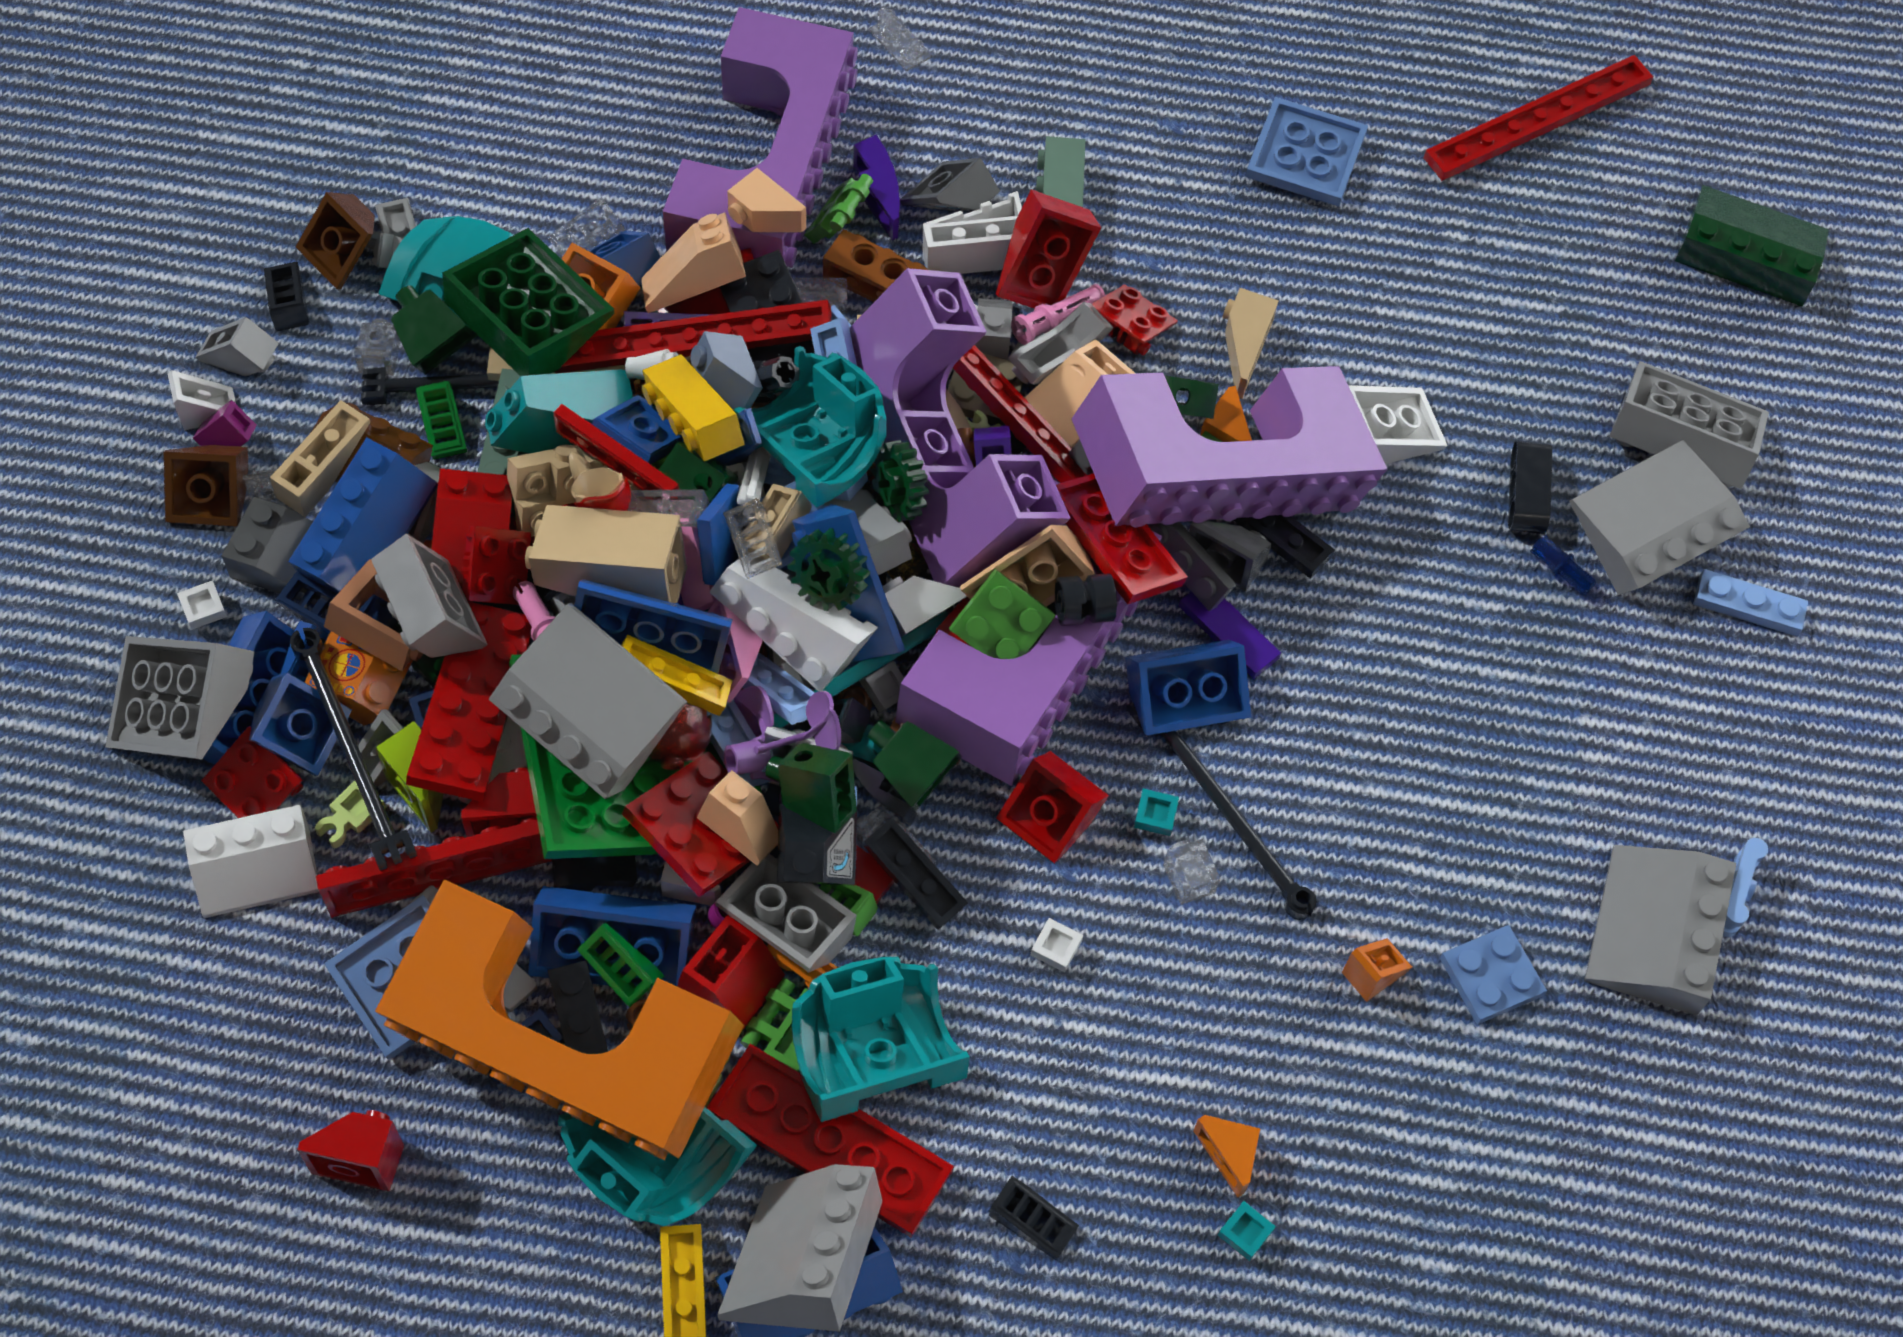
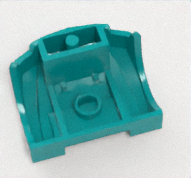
[378,216,514,301]
[733,346,887,508]
[792,957,970,1122]
[558,1107,757,1226]

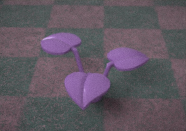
[724,686,841,804]

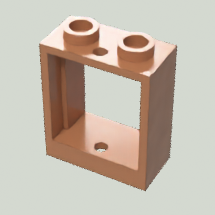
[324,559,423,671]

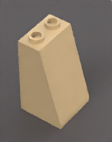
[525,505,687,603]

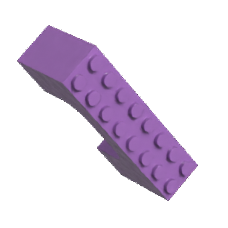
[663,7,858,268]
[849,268,1070,588]
[1072,366,1387,527]
[895,480,1162,786]

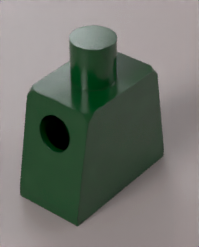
[391,285,477,375]
[1164,375,1219,419]
[659,442,742,507]
[867,720,963,811]
[765,743,857,833]

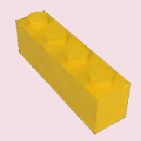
[642,355,745,462]

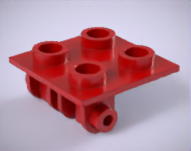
[1092,284,1178,356]
[462,526,531,605]
[201,727,304,818]

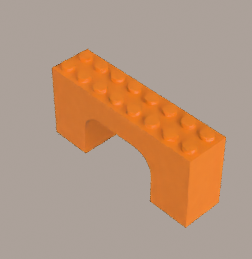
[375,879,744,1161]

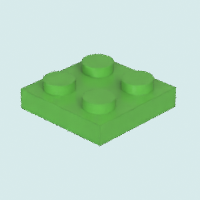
[949,569,1056,659]

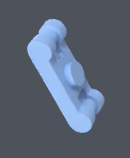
[1723,838,1768,937]

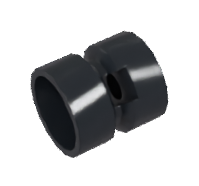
[1055,573,1117,626]

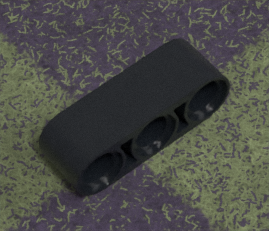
[1508,440,1552,535]

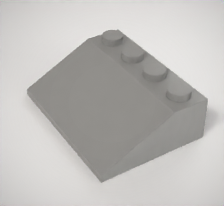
[1609,361,1769,489]
[1569,440,1750,595]
[489,603,687,799]
[105,636,254,759]
[1584,845,1736,1015]
[718,1164,883,1332]

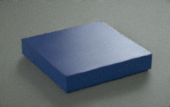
[592,395,685,465]
[697,483,744,586]

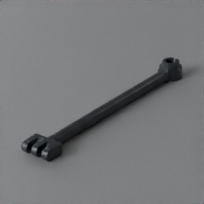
[361,367,499,405]
[290,628,417,871]
[1126,702,1317,920]

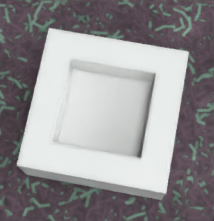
[177,580,227,630]
[1031,918,1083,972]

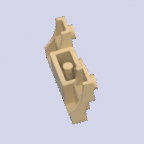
[507,445,608,537]

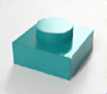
[1134,788,1179,836]
[1217,1201,1276,1261]

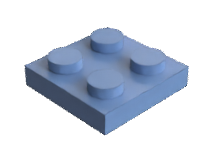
[1439,925,1547,1025]

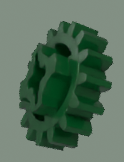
[871,440,929,522]
[787,528,870,611]

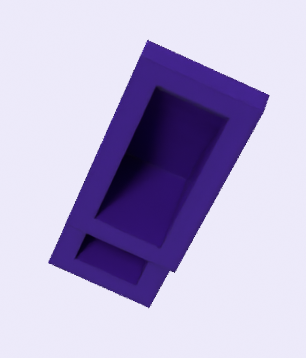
[853,134,900,241]

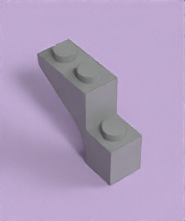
[1008,302,1114,385]

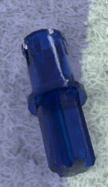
[1530,535,1596,595]

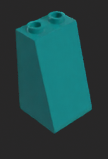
[485,369,633,453]

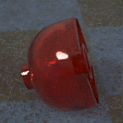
[648,705,712,770]

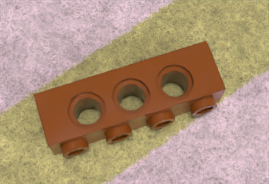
[823,229,929,302]

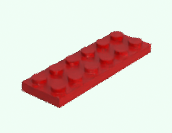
[406,601,532,802]
[316,816,552,918]
[707,1043,954,1238]

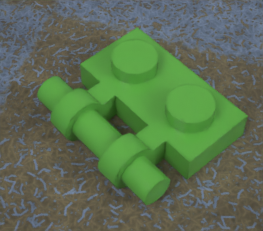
[804,174,873,244]
[740,978,808,1073]

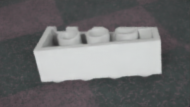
[710,552,878,691]

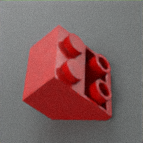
[677,915,785,1034]

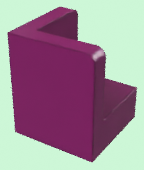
[193,400,257,447]

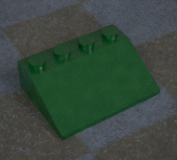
[1675,185,1829,307]
[442,228,615,376]

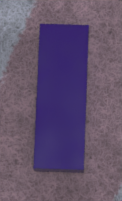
[1179,592,1281,679]

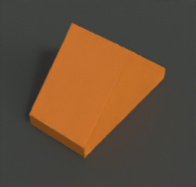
[1200,386,1252,442]
[1342,938,1412,1002]
[1193,1115,1260,1198]

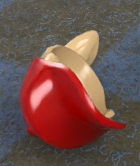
[569,452,632,511]

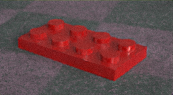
[1056,473,1188,605]

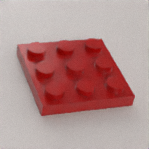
[622,751,779,897]

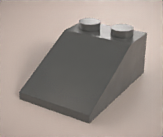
[221,497,329,609]

